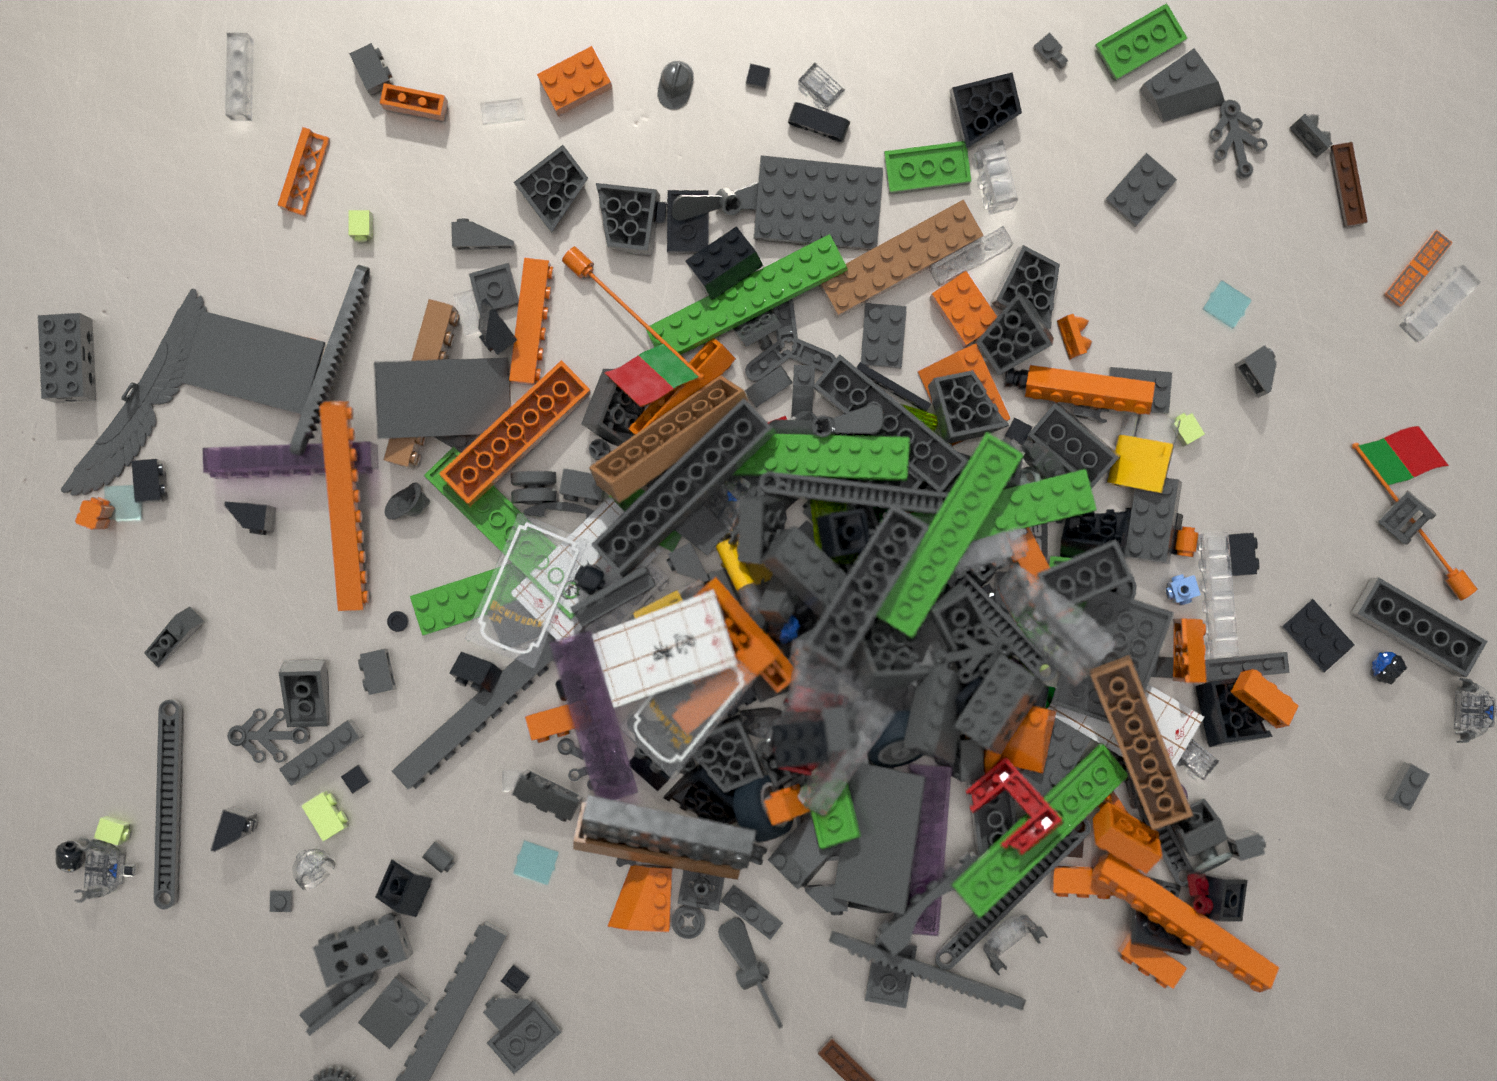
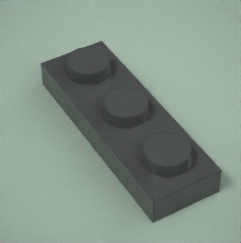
[721,884,783,940]

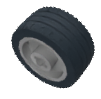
[864,711,924,768]
[733,775,794,843]

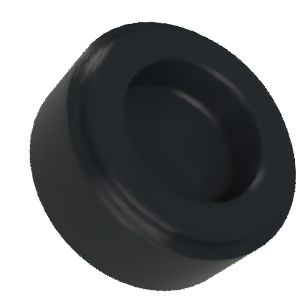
[387,611,409,632]

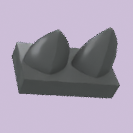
[1289,114,1333,158]

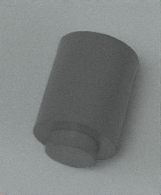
[422,841,455,873]

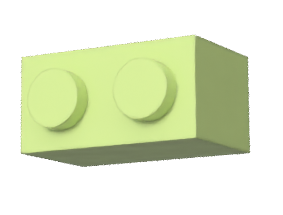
[302,791,348,841]

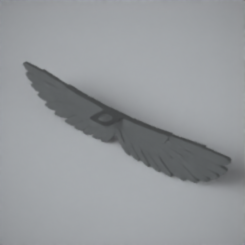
[61,288,207,496]

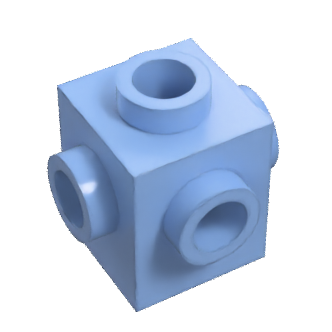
[1166,574,1201,606]

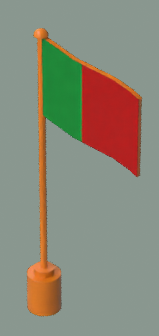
[562,246,704,407]
[1352,426,1478,601]

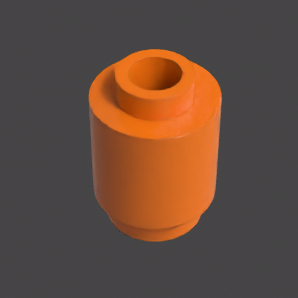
[1175,526,1199,557]

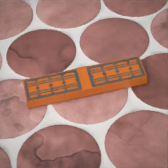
[1383,230,1453,307]

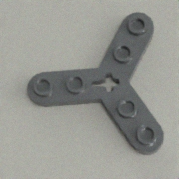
[745,299,836,382]

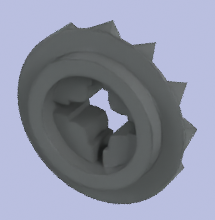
[671,905,705,939]

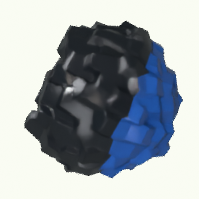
[767,615,800,644]
[1372,651,1407,685]

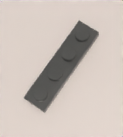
[1205,652,1290,681]

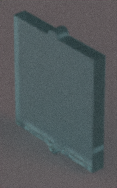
[1203,280,1252,329]
[104,485,143,520]
[513,840,559,885]

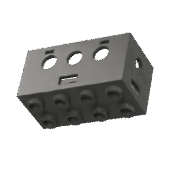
[38,313,96,403]
[954,655,1046,755]
[313,912,413,987]

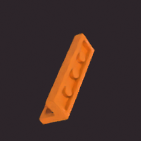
[277,127,330,216]

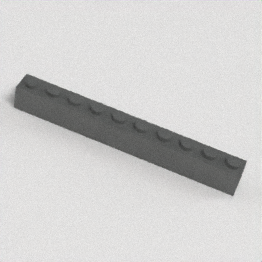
[392,631,565,790]
[395,921,508,1081]

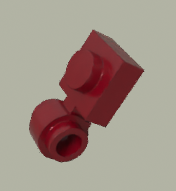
[1187,874,1213,914]

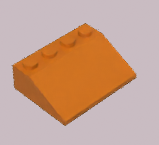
[918,343,1011,446]
[984,706,1056,773]

